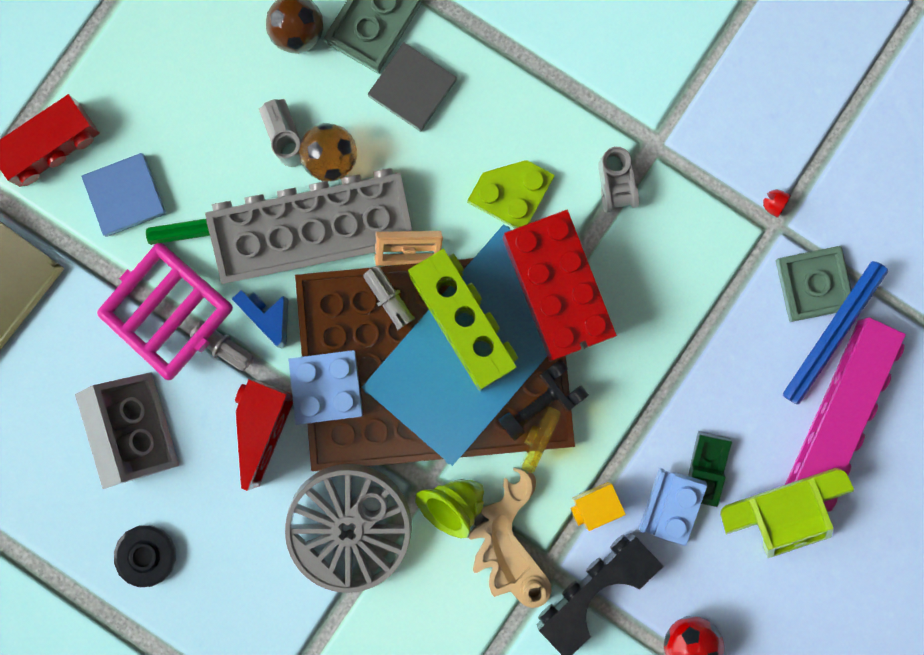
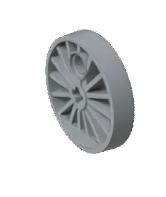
[285,464,412,593]

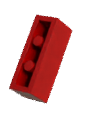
[0,94,100,187]

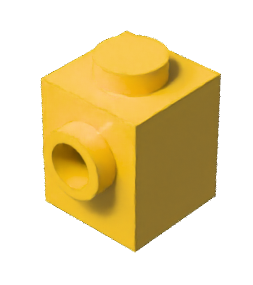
[570,482,626,531]

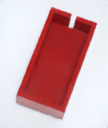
[503,209,617,362]

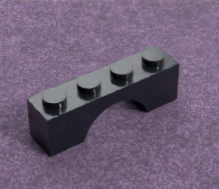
[536,533,664,655]

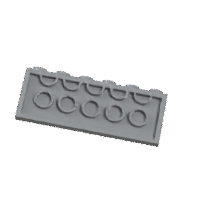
[205,168,413,284]

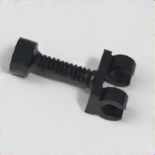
[498,359,589,441]

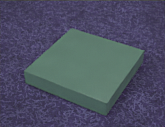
[775,245,852,323]

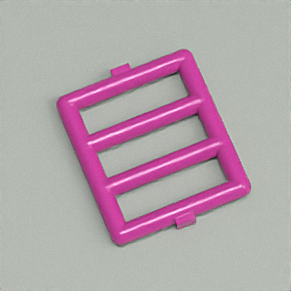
[97,243,233,380]

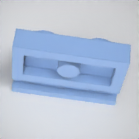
[639,468,707,546]

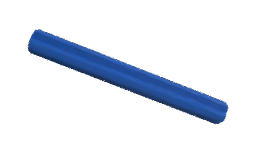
[783,261,888,405]

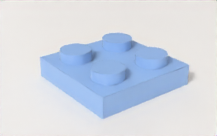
[288,350,363,425]

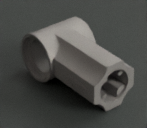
[258,99,306,167]

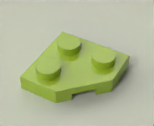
[467,160,555,229]

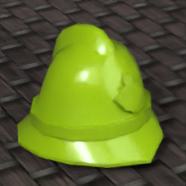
[415,479,484,539]

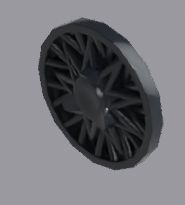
[114,525,176,588]

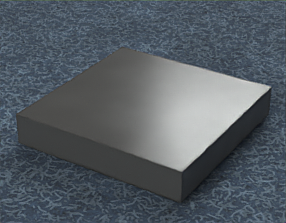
[368,42,457,132]

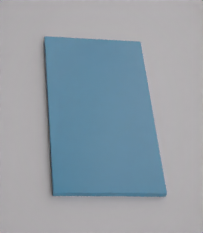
[362,224,547,466]

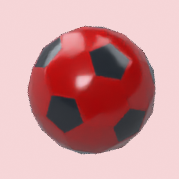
[664,616,725,655]

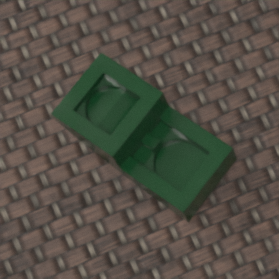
[688,431,732,507]

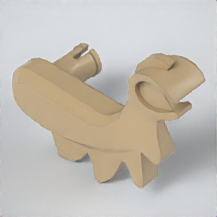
[468,468,552,608]

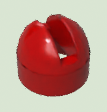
[763,189,791,218]

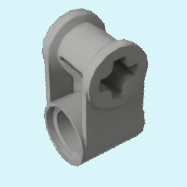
[598,146,639,213]

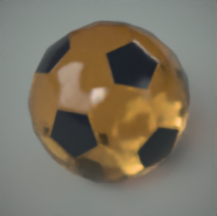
[299,123,358,182]

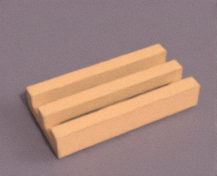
[374,231,443,266]

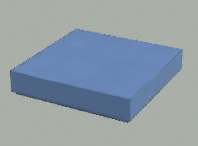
[81,153,167,237]

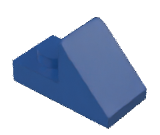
[232,290,289,349]

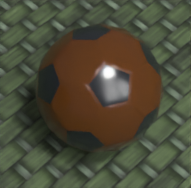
[266,0,324,54]

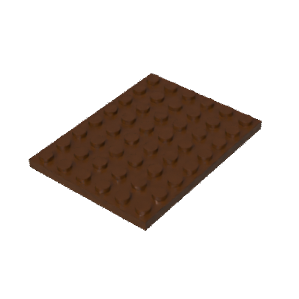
[295,258,575,471]

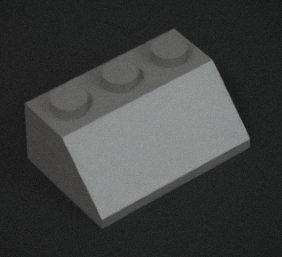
[75,372,179,489]

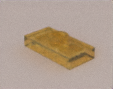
[519,407,561,473]

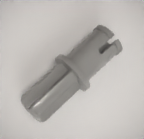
[363,266,415,330]
[190,320,253,371]

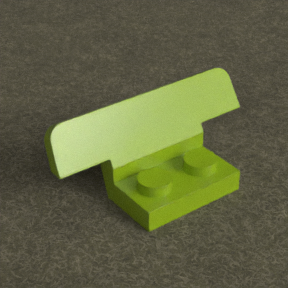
[720,468,854,559]

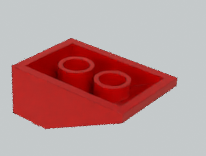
[235,379,293,491]

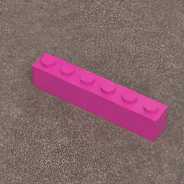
[785,317,906,512]

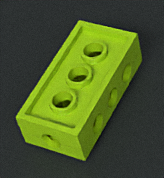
[408,248,518,391]

